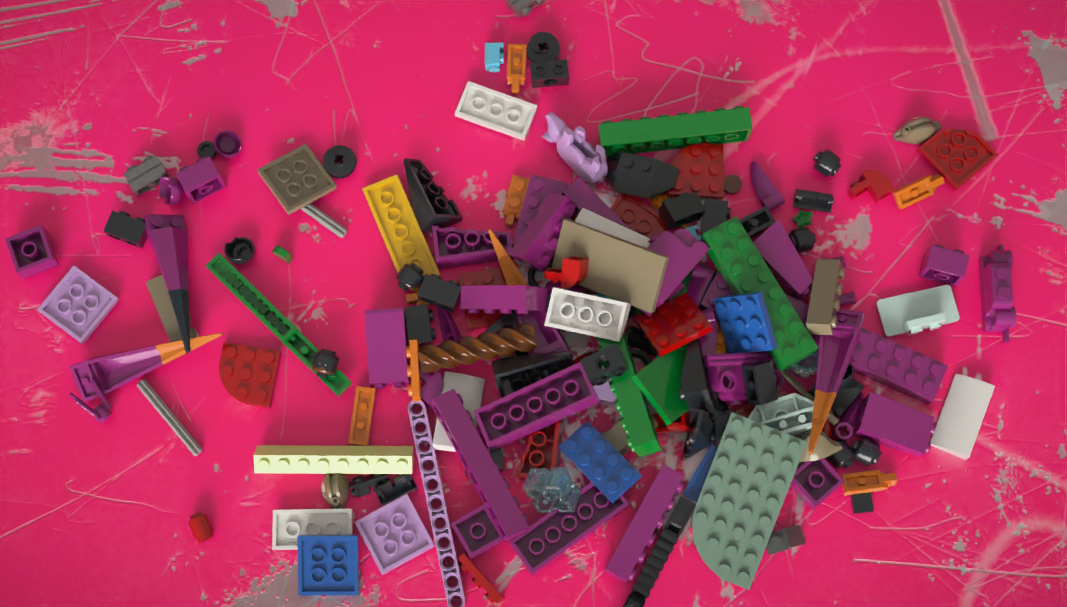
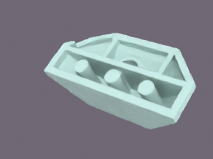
[748,393,814,437]

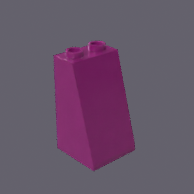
[753,220,813,301]
[364,308,410,389]
[853,392,936,457]

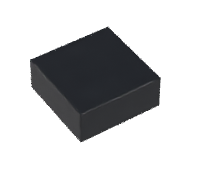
[850,492,874,514]

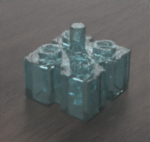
[523,467,581,513]

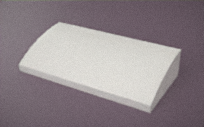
[575,208,650,248]
[544,287,631,342]
[432,371,485,452]
[930,374,995,460]

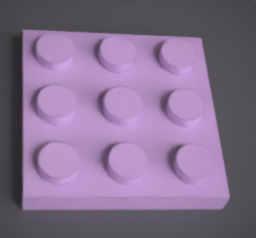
[37,265,119,344]
[355,494,435,575]

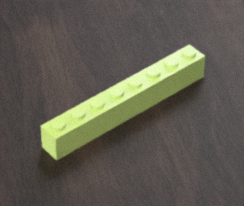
[253,445,414,474]

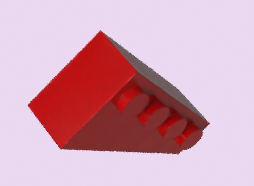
[515,419,564,483]

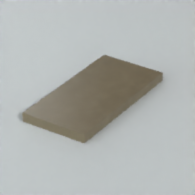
[552,219,669,313]

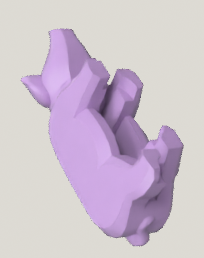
[542,112,608,184]

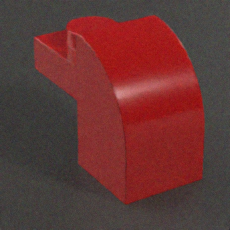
[847,170,895,203]
[544,256,589,289]
[652,410,690,435]

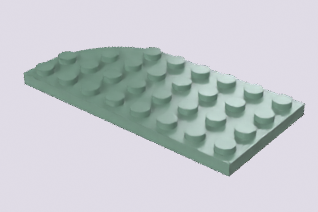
[692,412,807,590]

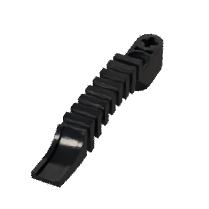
[623,496,696,607]

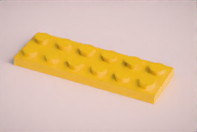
[362,174,440,290]

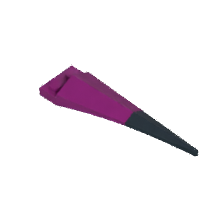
[145,214,190,354]

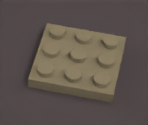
[258,144,337,215]

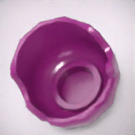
[213,130,242,159]
[159,176,183,205]

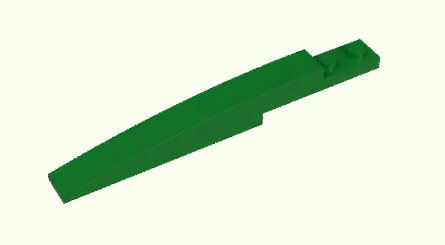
[205,253,353,397]

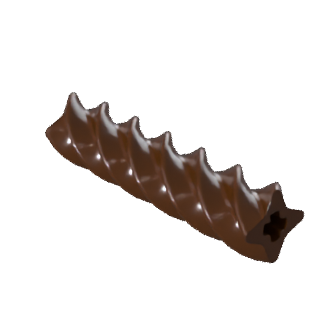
[417,323,538,373]

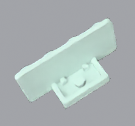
[876,285,960,337]

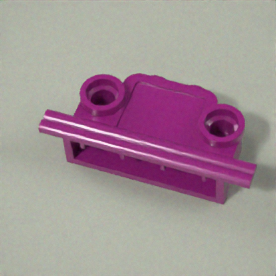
[640,229,710,317]
[978,244,1016,344]
[704,352,782,405]

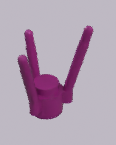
[69,378,112,424]

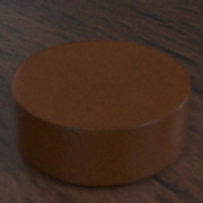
[724,175,742,195]

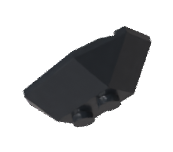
[605,152,680,199]

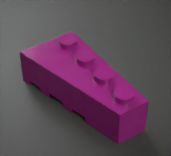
[432,226,514,269]

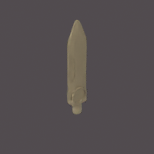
[776,366,839,426]

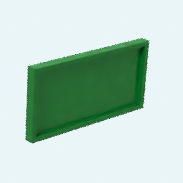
[631,344,728,426]

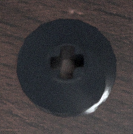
[527,32,560,63]
[323,145,357,179]

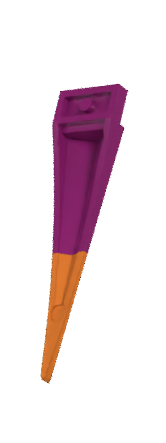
[488,229,574,359]
[809,309,865,455]
[69,332,223,402]

